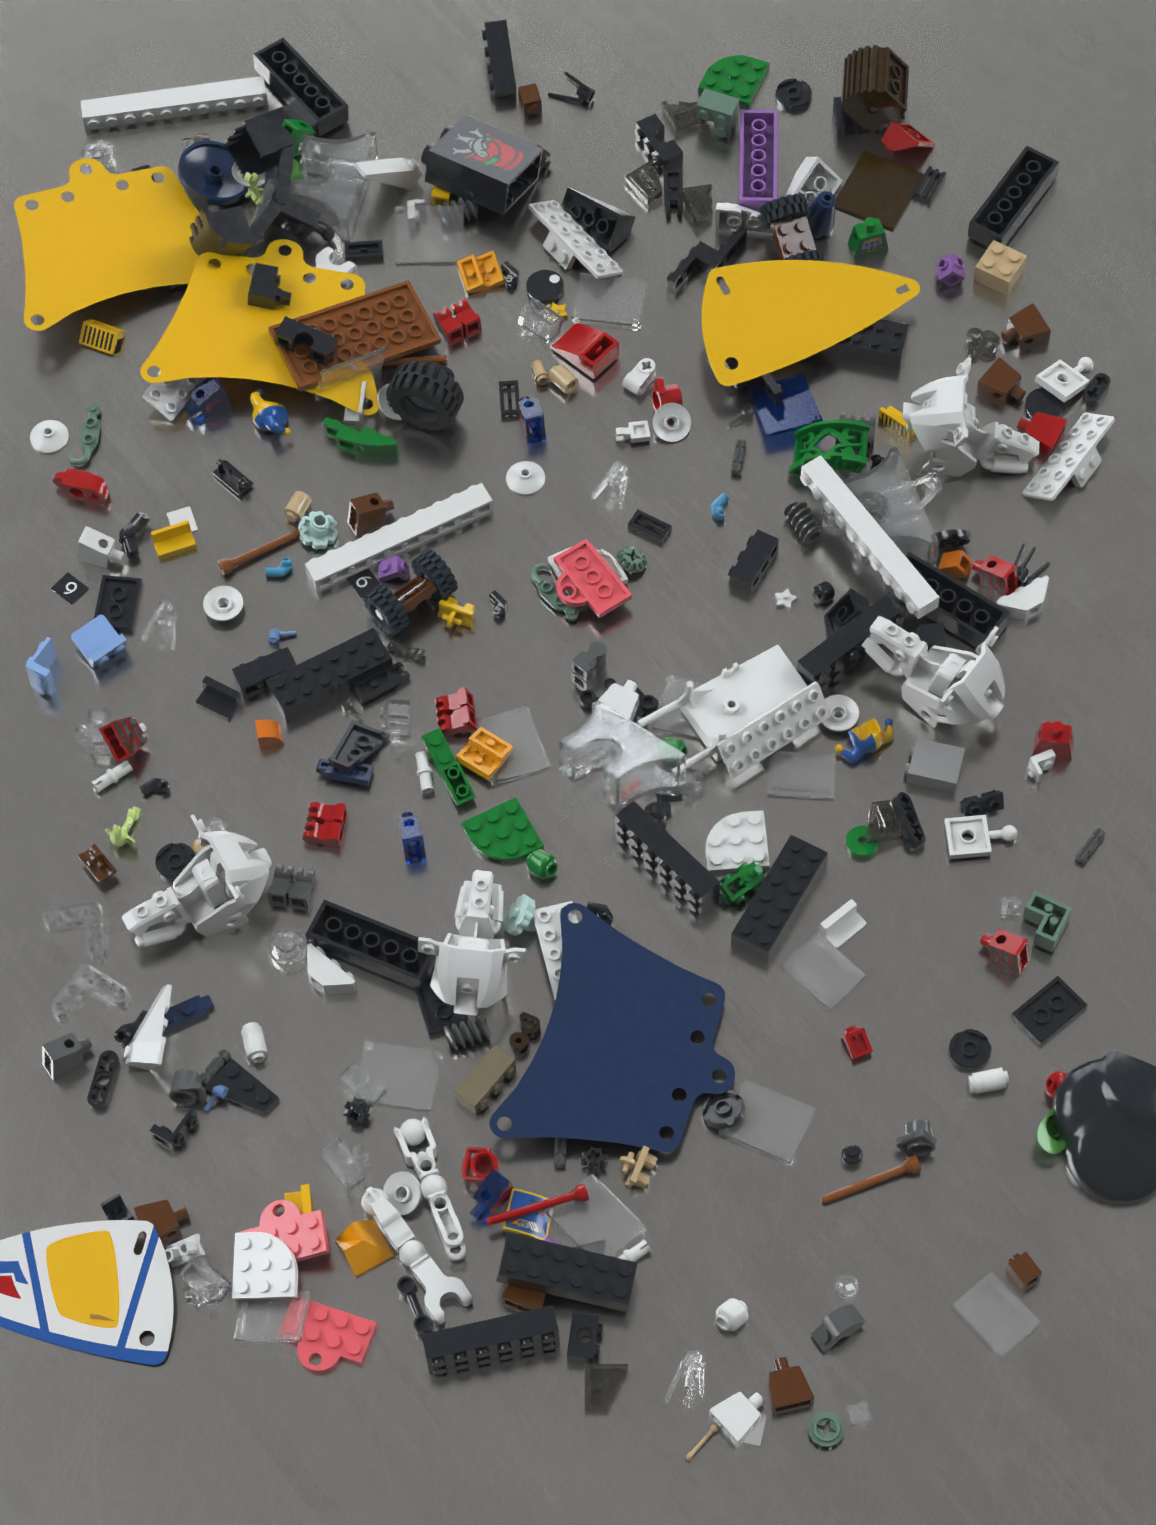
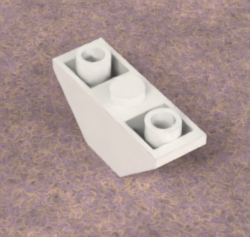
[996,575,1049,621]
[307,943,357,994]

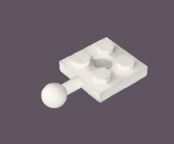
[1035,357,1093,402]
[944,815,1017,859]

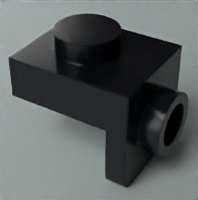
[100,1194,135,1221]

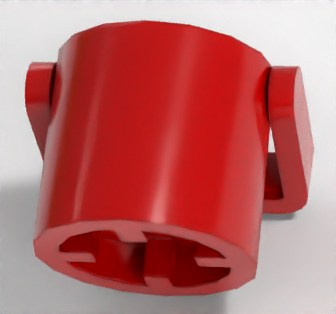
[651,378,683,412]
[461,1147,499,1186]

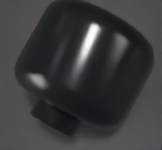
[813,581,835,604]
[841,1144,863,1168]

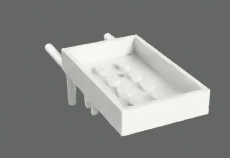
[637,645,807,776]

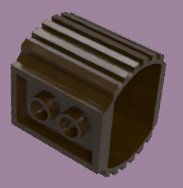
[841,45,909,132]

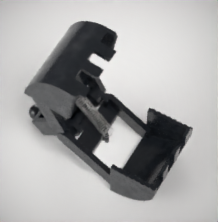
[189,117,335,266]

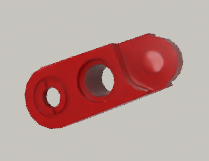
[53,468,109,504]

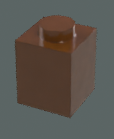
[518,83,542,116]
[1006,1252,1042,1291]

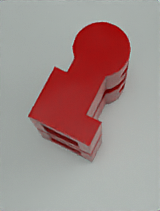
[433,298,482,345]
[435,687,478,737]
[302,802,348,849]

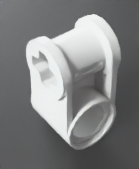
[622,358,656,396]

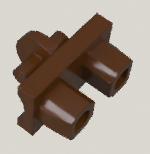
[78,844,117,884]

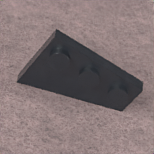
[329,721,390,773]
[204,1059,279,1115]

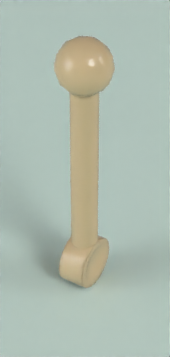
[685,1424,719,1461]

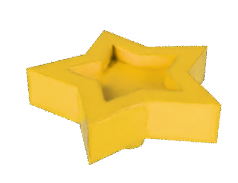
[546,302,568,323]

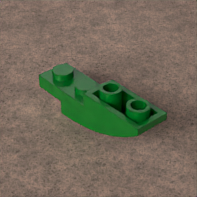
[322,417,399,456]
[421,728,476,806]

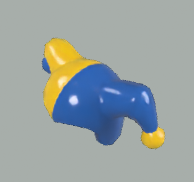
[250,388,291,436]
[835,718,894,763]

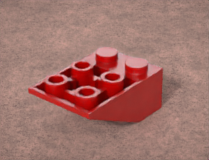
[551,322,620,379]

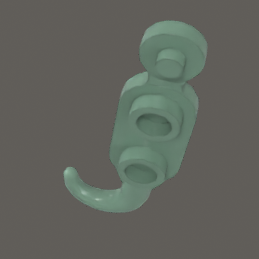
[68,404,101,465]
[530,563,579,621]

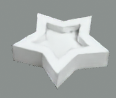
[775,588,798,610]

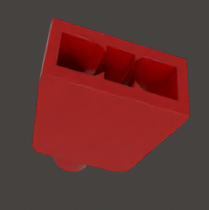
[1017,412,1067,458]
[1033,721,1074,760]

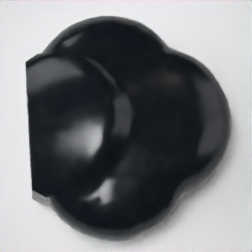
[1052,1050,1156,1204]

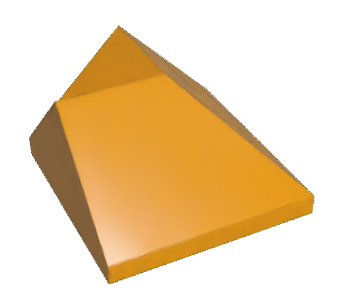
[335,1219,395,1277]

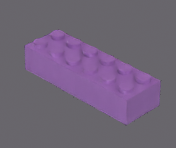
[739,110,778,212]

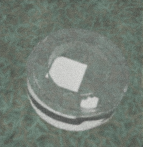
[836,1274,858,1298]

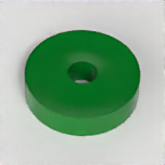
[845,826,879,859]

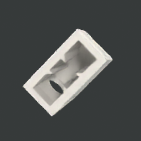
[78,526,125,568]
[594,680,639,731]
[709,1392,765,1448]

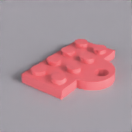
[554,538,632,618]
[240,1200,329,1262]
[278,1296,377,1373]

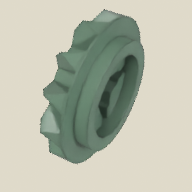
[616,545,648,573]
[808,1411,844,1448]

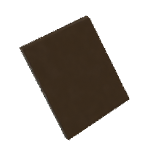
[836,150,924,232]

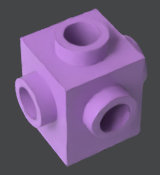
[936,253,966,287]

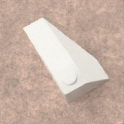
[785,157,843,203]
[354,158,423,190]
[715,203,773,237]
[124,984,172,1070]

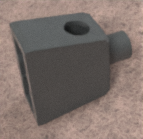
[42,1033,92,1081]

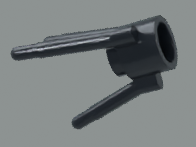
[548,72,595,105]
[1014,544,1050,586]

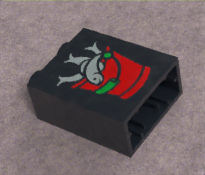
[421,116,543,215]

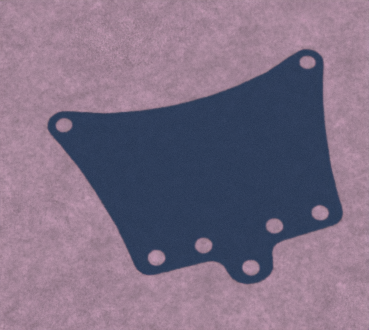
[489,903,735,1152]

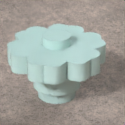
[298,511,338,550]
[503,894,536,936]

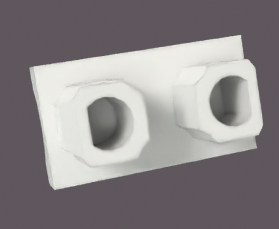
[165,1234,205,1268]

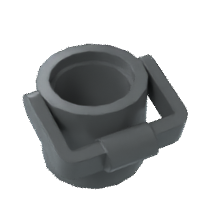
[169,1069,207,1108]
[896,1120,937,1155]

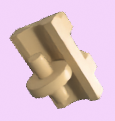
[619,1146,658,1188]

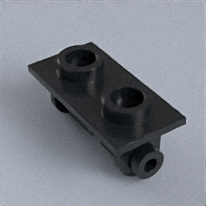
[212,459,254,496]
[960,789,1004,817]

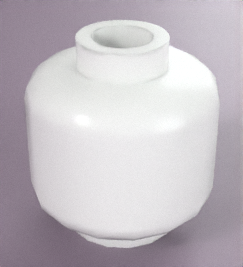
[715,1298,748,1331]

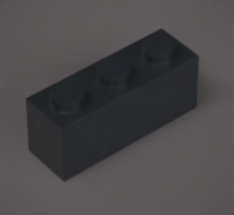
[728,529,779,594]
[232,647,296,698]

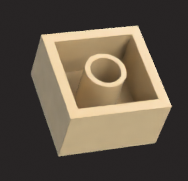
[974,240,1027,296]

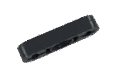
[891,792,926,849]
[87,1050,120,1111]

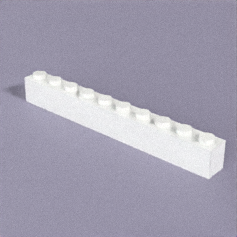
[81,76,268,130]
[800,455,939,619]
[305,483,493,591]

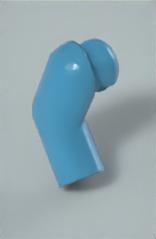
[711,493,729,520]
[265,557,293,577]

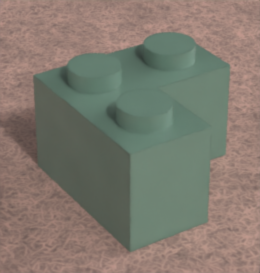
[697,89,740,139]
[1023,890,1072,952]

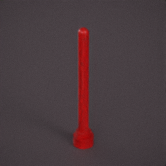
[486,1184,589,1226]

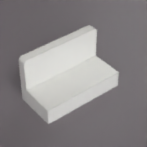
[344,381,367,425]
[819,899,867,949]

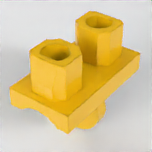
[438,596,475,629]

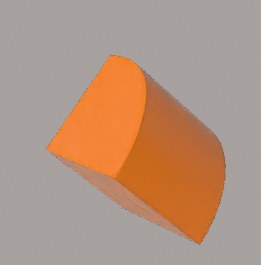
[938,550,973,578]
[255,719,284,748]

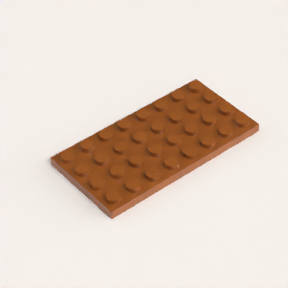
[268,280,441,391]

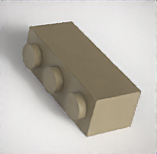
[455,1045,516,1115]

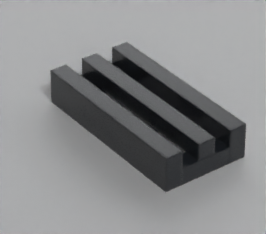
[913,166,946,204]
[344,240,383,262]
[499,380,520,418]
[628,509,672,544]

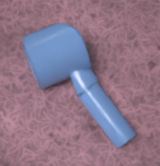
[268,628,297,644]
[204,1085,229,1111]

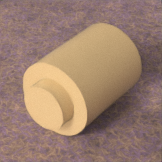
[549,365,579,394]
[283,491,312,522]

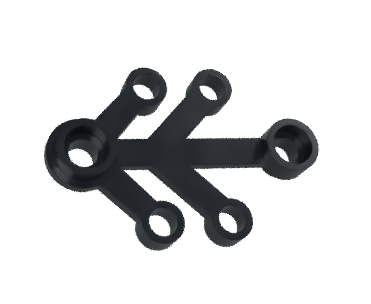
[580,678,659,728]

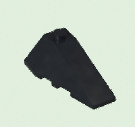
[562,187,636,251]

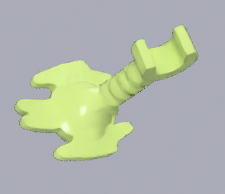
[244,172,264,205]
[105,806,141,847]

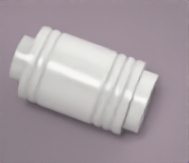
[241,1022,268,1063]
[968,1067,1009,1094]

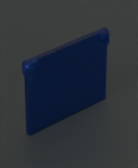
[748,373,823,437]

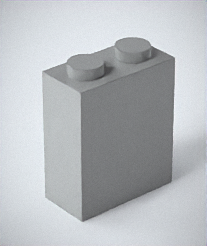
[904,738,965,793]

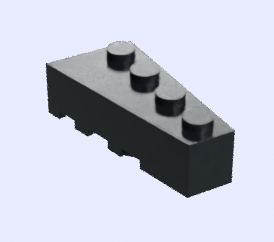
[481,20,516,97]

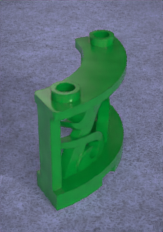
[788,420,870,478]

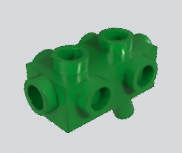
[720,861,765,904]

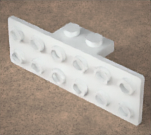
[528,200,623,279]
[142,370,206,421]
[1022,413,1115,501]
[717,682,831,778]
[532,901,578,1000]

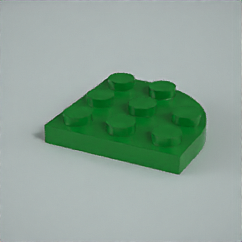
[698,55,770,108]
[461,797,544,862]

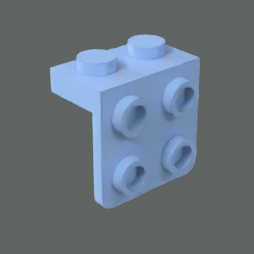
[71,615,127,668]
[26,637,57,697]

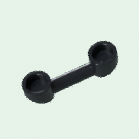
[397,1276,433,1334]

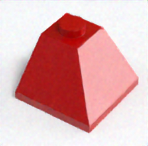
[880,122,936,153]

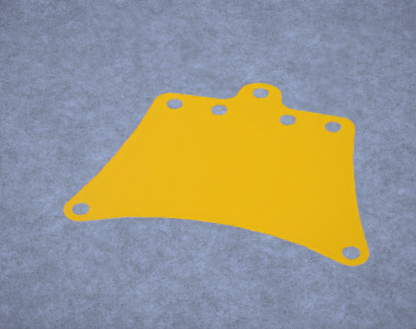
[14,158,251,331]
[140,239,380,415]

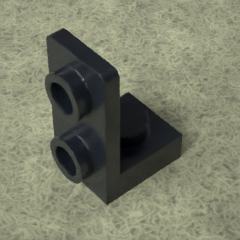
[149,1107,198,1151]

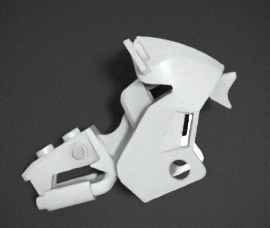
[903,357,1039,477]
[862,616,1005,728]
[122,814,272,947]
[418,870,526,1015]

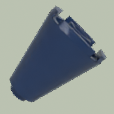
[807,191,836,238]

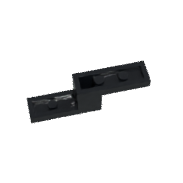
[667,227,747,294]
[725,357,784,407]

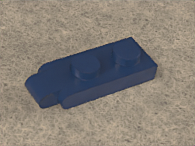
[316,757,374,786]
[163,995,214,1035]

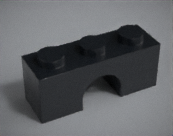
[635,114,683,173]
[274,316,338,367]

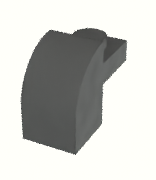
[811,1304,866,1352]

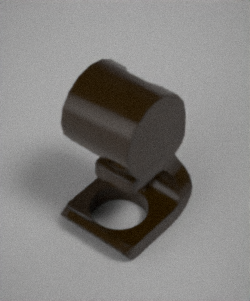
[509,1012,541,1055]

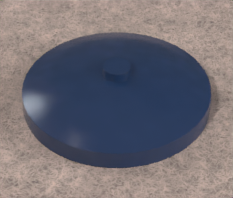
[177,141,250,205]

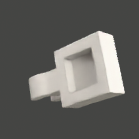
[615,421,651,443]

